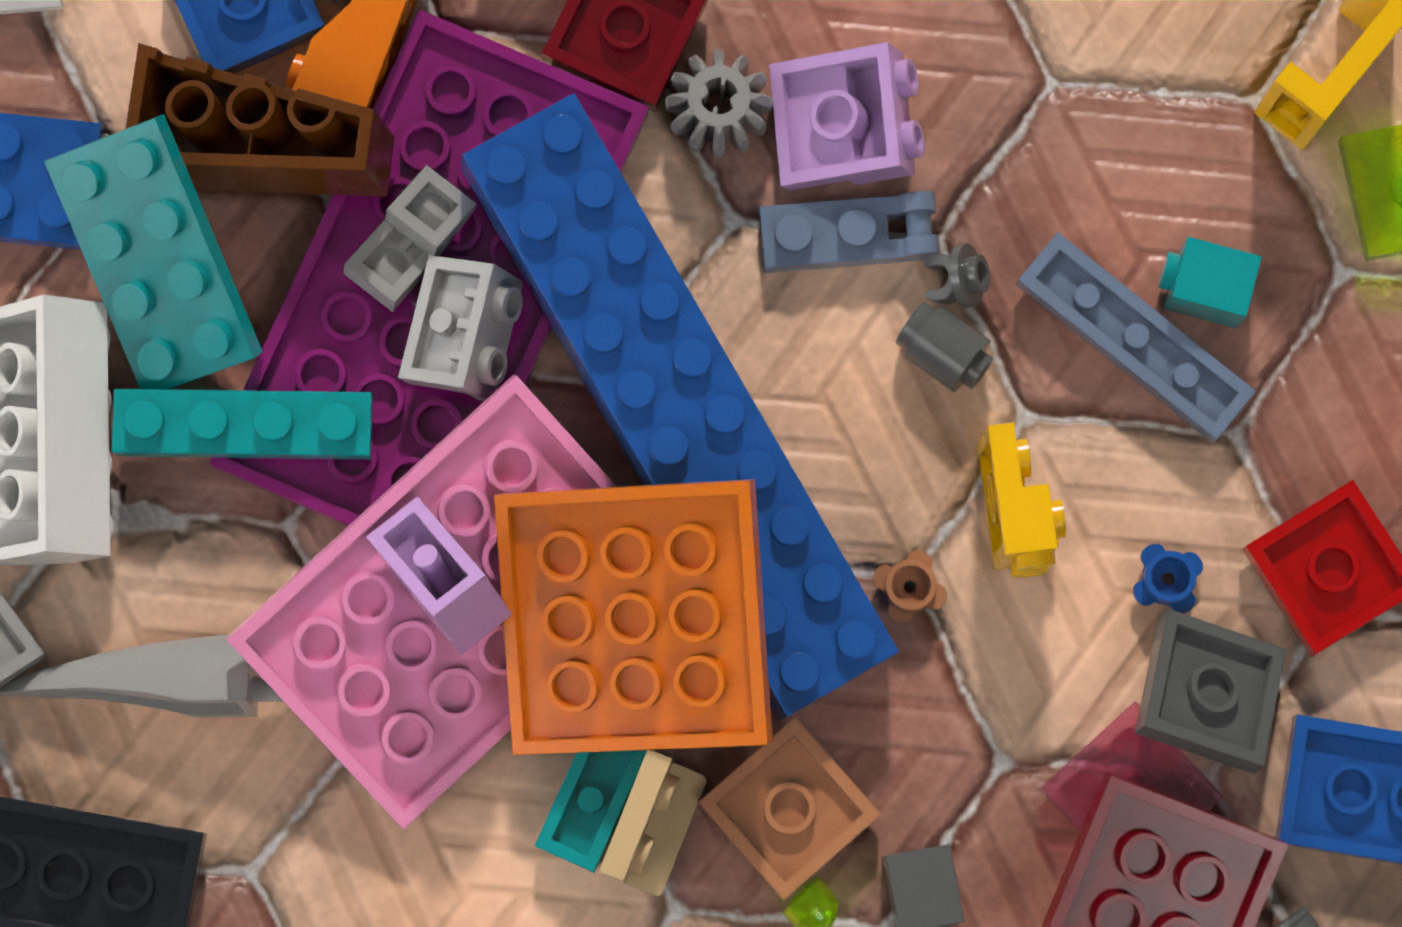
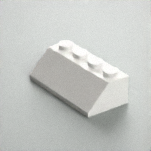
[0,294,113,566]

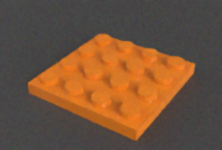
[494,479,773,755]

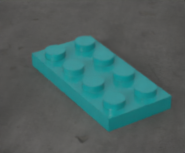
[44,114,263,390]

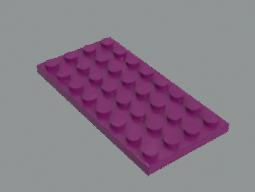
[209,9,649,527]

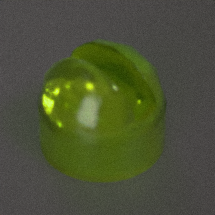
[781,877,838,927]

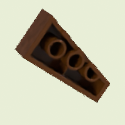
[125,43,395,197]

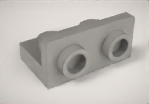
[398,255,523,401]

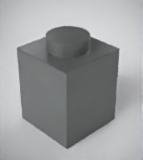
[882,844,965,927]

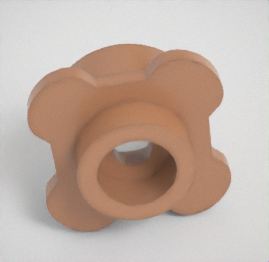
[873,550,947,624]

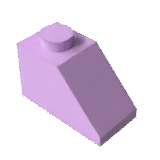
[366,496,512,655]

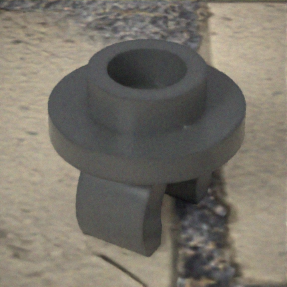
[924,244,990,308]

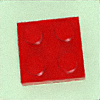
[1242,480,1402,657]

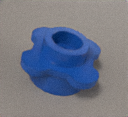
[1133,544,1203,614]

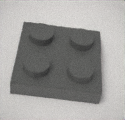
[1135,609,1286,774]

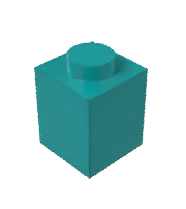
[1158,236,1262,329]

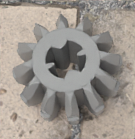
[665,49,773,159]

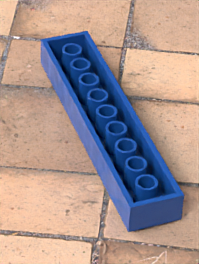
[461,93,899,720]

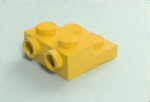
[977,422,1066,578]

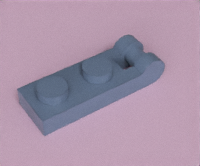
[759,191,940,273]

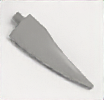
[0,634,284,717]

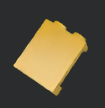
[1254,0,1402,151]

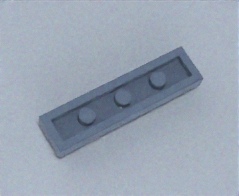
[1016,232,1256,443]

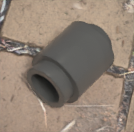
[895,302,994,392]

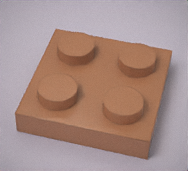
[698,717,881,901]

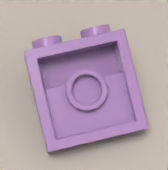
[769,42,925,191]

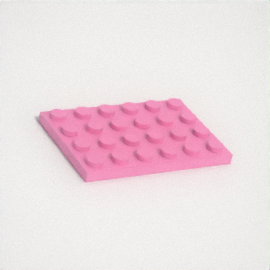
[226,375,617,830]

